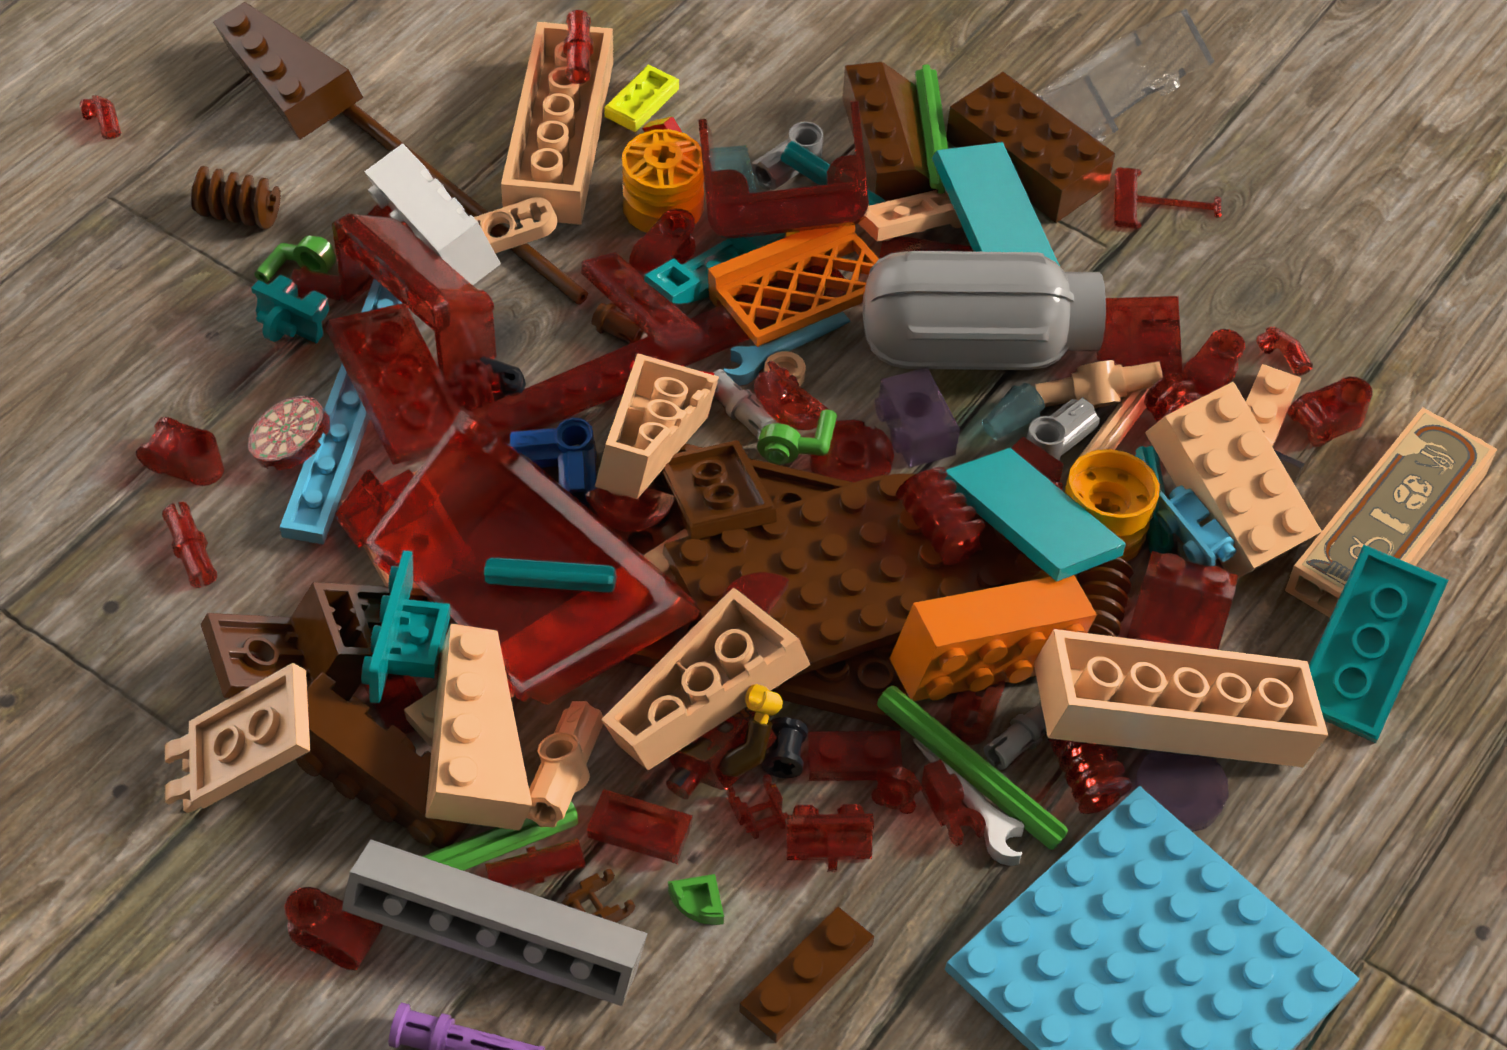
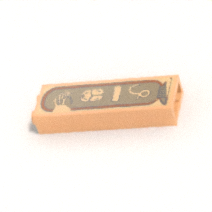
[1285,407,1497,618]

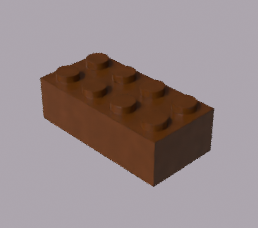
[946,72,1115,223]

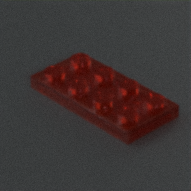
[326,303,473,465]

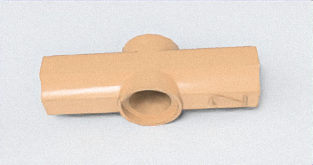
[526,701,604,827]

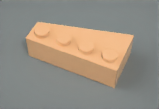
[595,354,719,499]
[601,587,810,771]
[425,624,532,831]

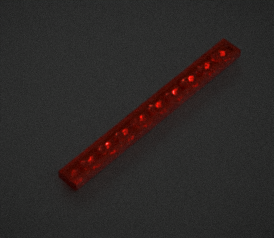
[472,265,847,450]

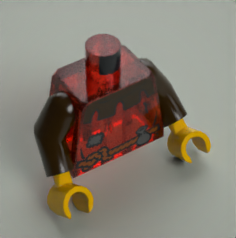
[666,684,783,799]

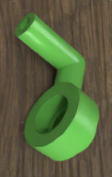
[254,235,336,283]
[757,410,837,465]

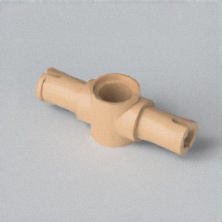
[1035,360,1163,408]

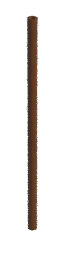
[342,104,588,305]

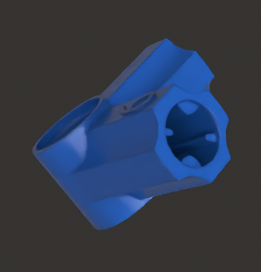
[510,418,598,509]

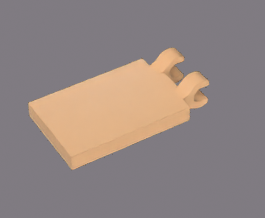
[165,663,310,813]

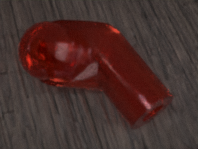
[79,95,121,139]

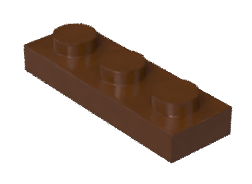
[739,906,874,1043]

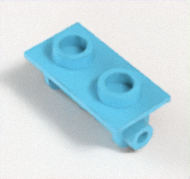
[1156,485,1236,576]

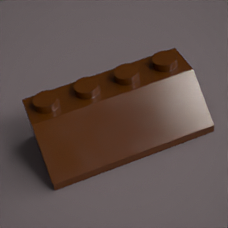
[842,62,937,202]

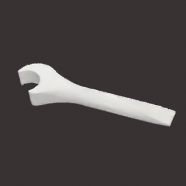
[913,738,1024,866]

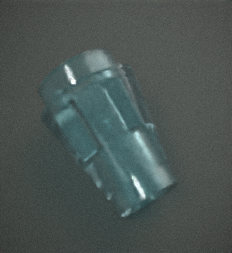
[982,383,1045,440]

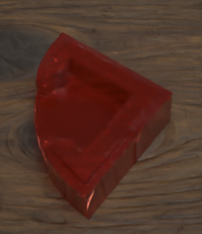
[726,572,789,614]

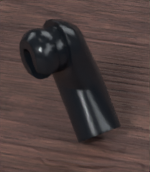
[476,356,526,397]

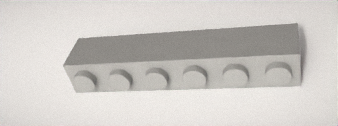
[342,839,648,1006]

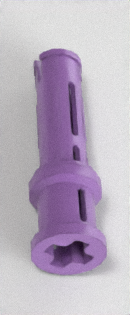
[388,1002,545,1050]

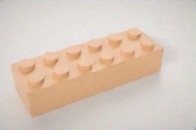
[501,22,613,225]
[1034,629,1328,767]

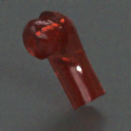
[1256,327,1313,376]

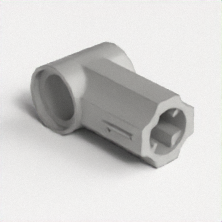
[752,121,823,191]
[1022,397,1100,472]

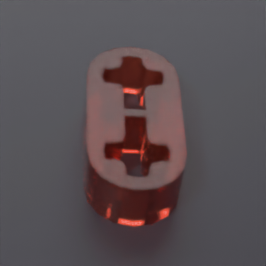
[949,680,1005,745]

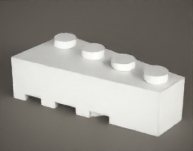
[364,143,501,293]

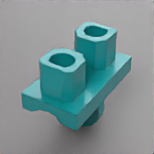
[251,275,330,344]

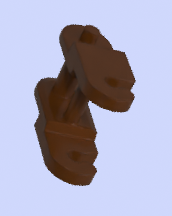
[561,869,636,923]

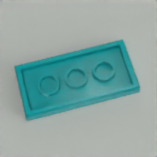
[932,142,1060,266]
[942,448,1126,582]
[1309,545,1449,743]

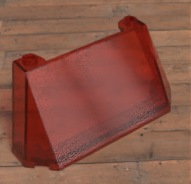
[365,410,701,705]

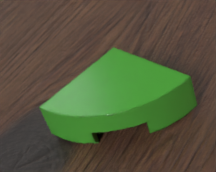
[668,874,724,925]

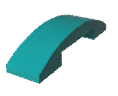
[644,211,786,304]

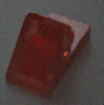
[335,469,433,548]

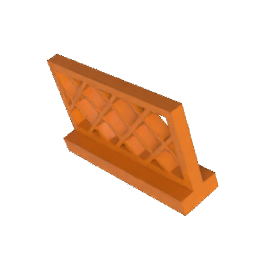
[708,213,879,347]

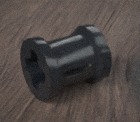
[762,717,808,779]

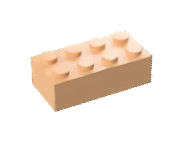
[1145,381,1322,582]

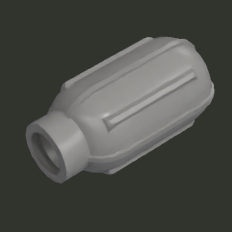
[863,251,1106,370]

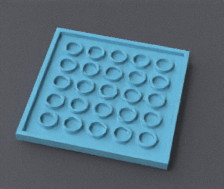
[945,786,1360,1050]

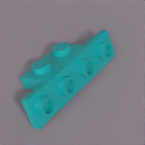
[362,550,450,703]

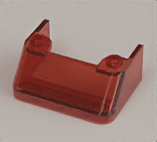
[698,101,869,239]
[332,213,497,390]

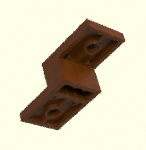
[200,582,448,701]

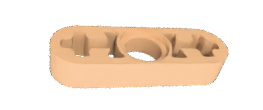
[474,197,557,254]

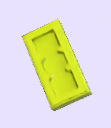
[604,64,679,133]

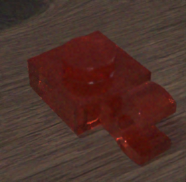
[920,759,986,846]

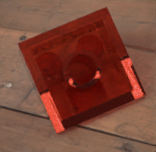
[1127,551,1239,650]

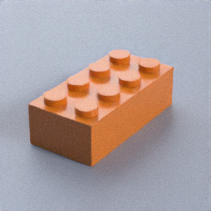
[890,575,1097,701]

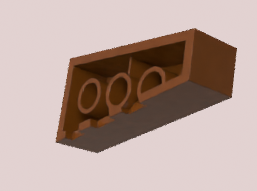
[296,672,469,849]

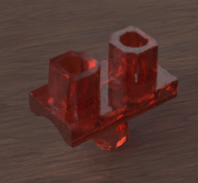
[786,804,874,872]

